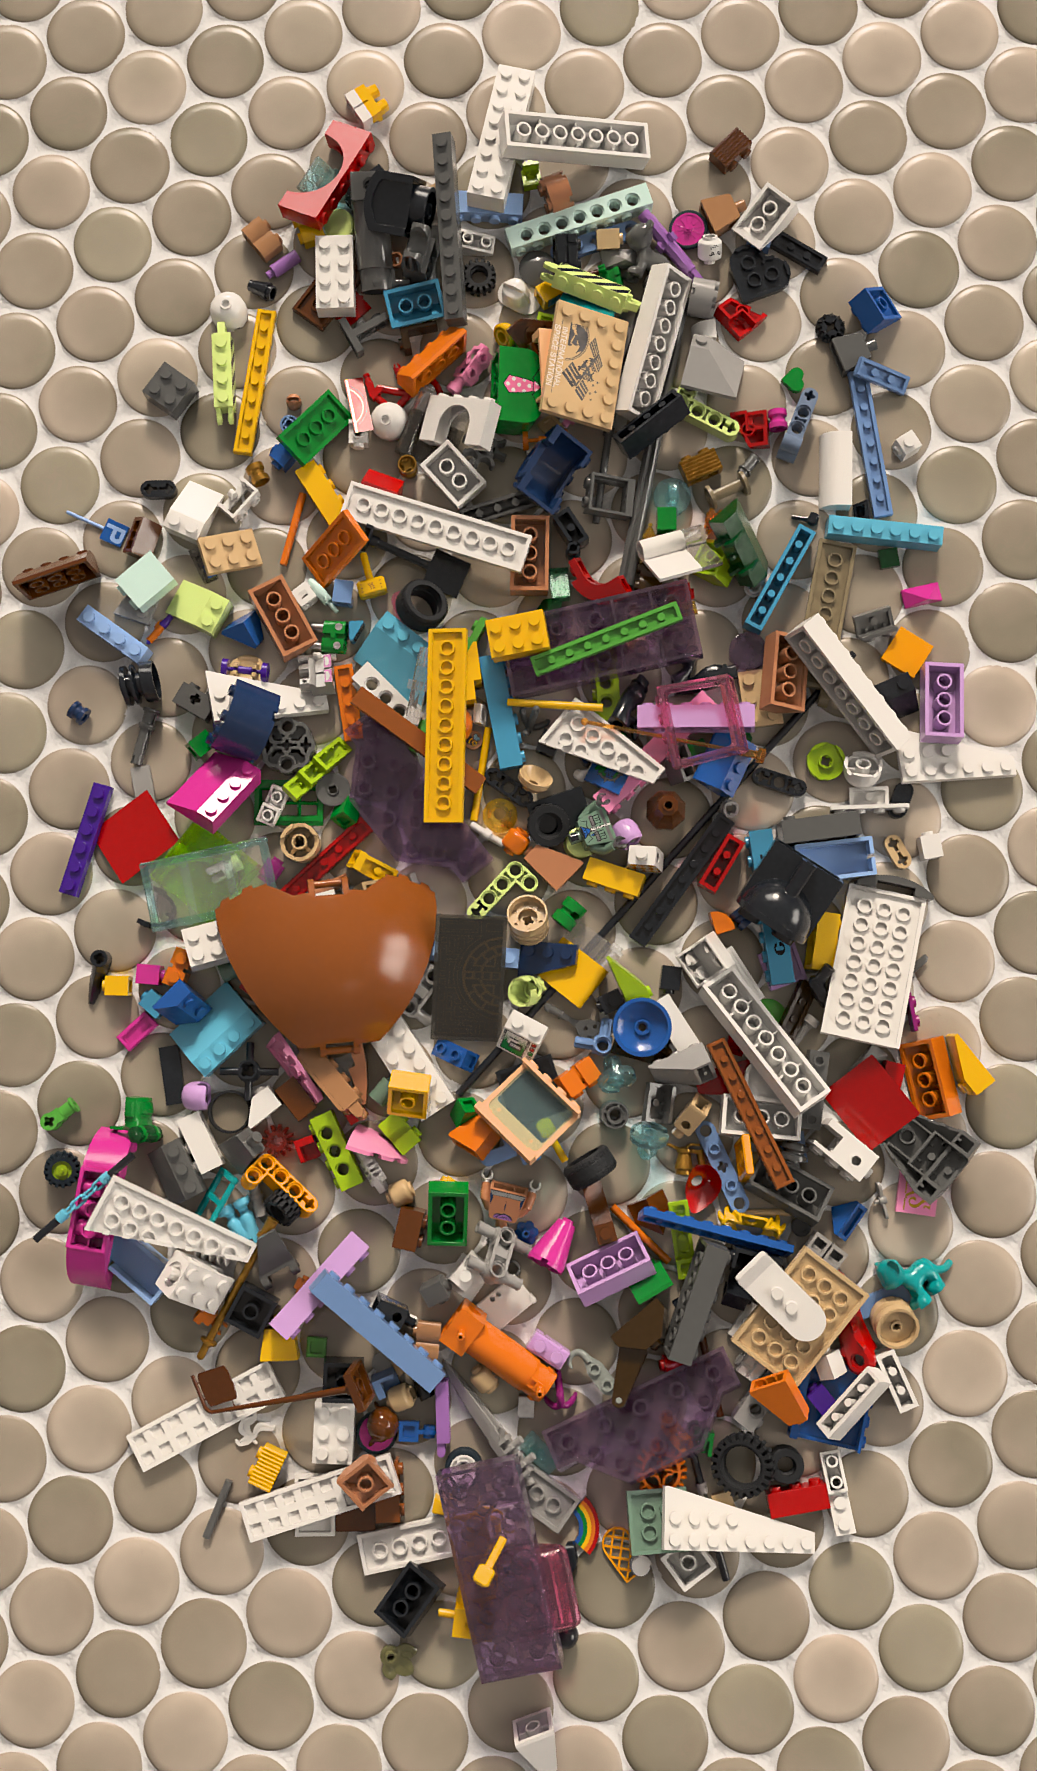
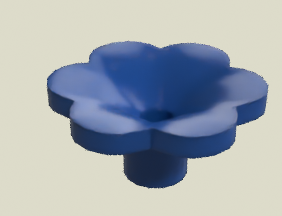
[514,1221,539,1244]

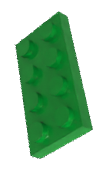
[276,389,352,467]

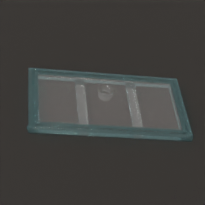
[139,836,277,933]

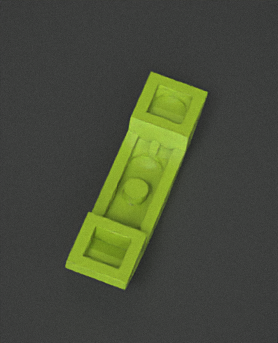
[668,1199,694,1280]

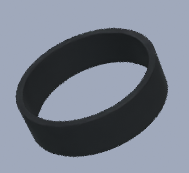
[208,1090,251,1134]

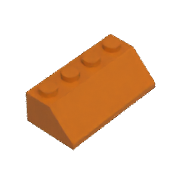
[397,326,467,398]
[899,1035,962,1119]

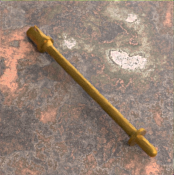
[197,1216,279,1360]

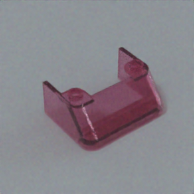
[501,1543,581,1638]

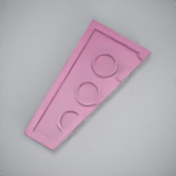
[266,1031,323,1105]

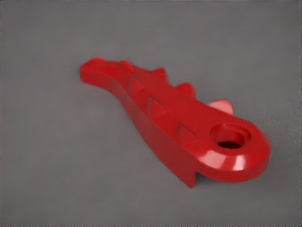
[838,1269,877,1375]

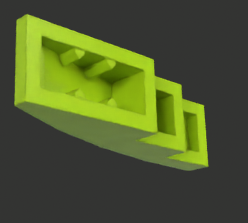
[282,737,353,802]

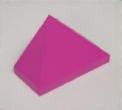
[900,582,942,609]

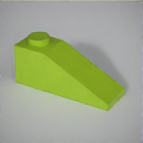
[606,956,653,1002]

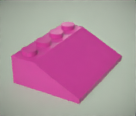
[166,752,261,834]

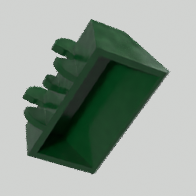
[709,498,768,587]

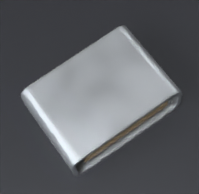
[518,1394,534,1419]

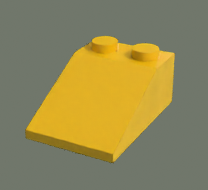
[945,1034,995,1095]

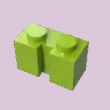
[378,1115,422,1155]

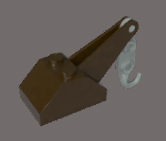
[567,1298,668,1408]

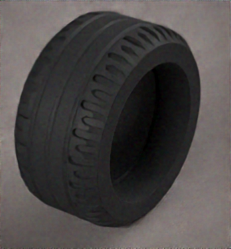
[395,579,448,632]
[563,1145,617,1191]

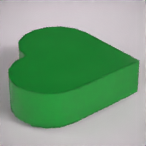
[781,367,804,394]

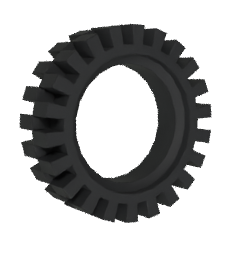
[711,1431,776,1499]

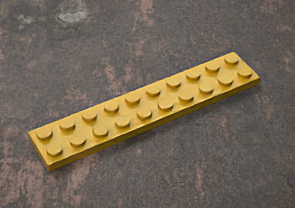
[424,628,468,823]

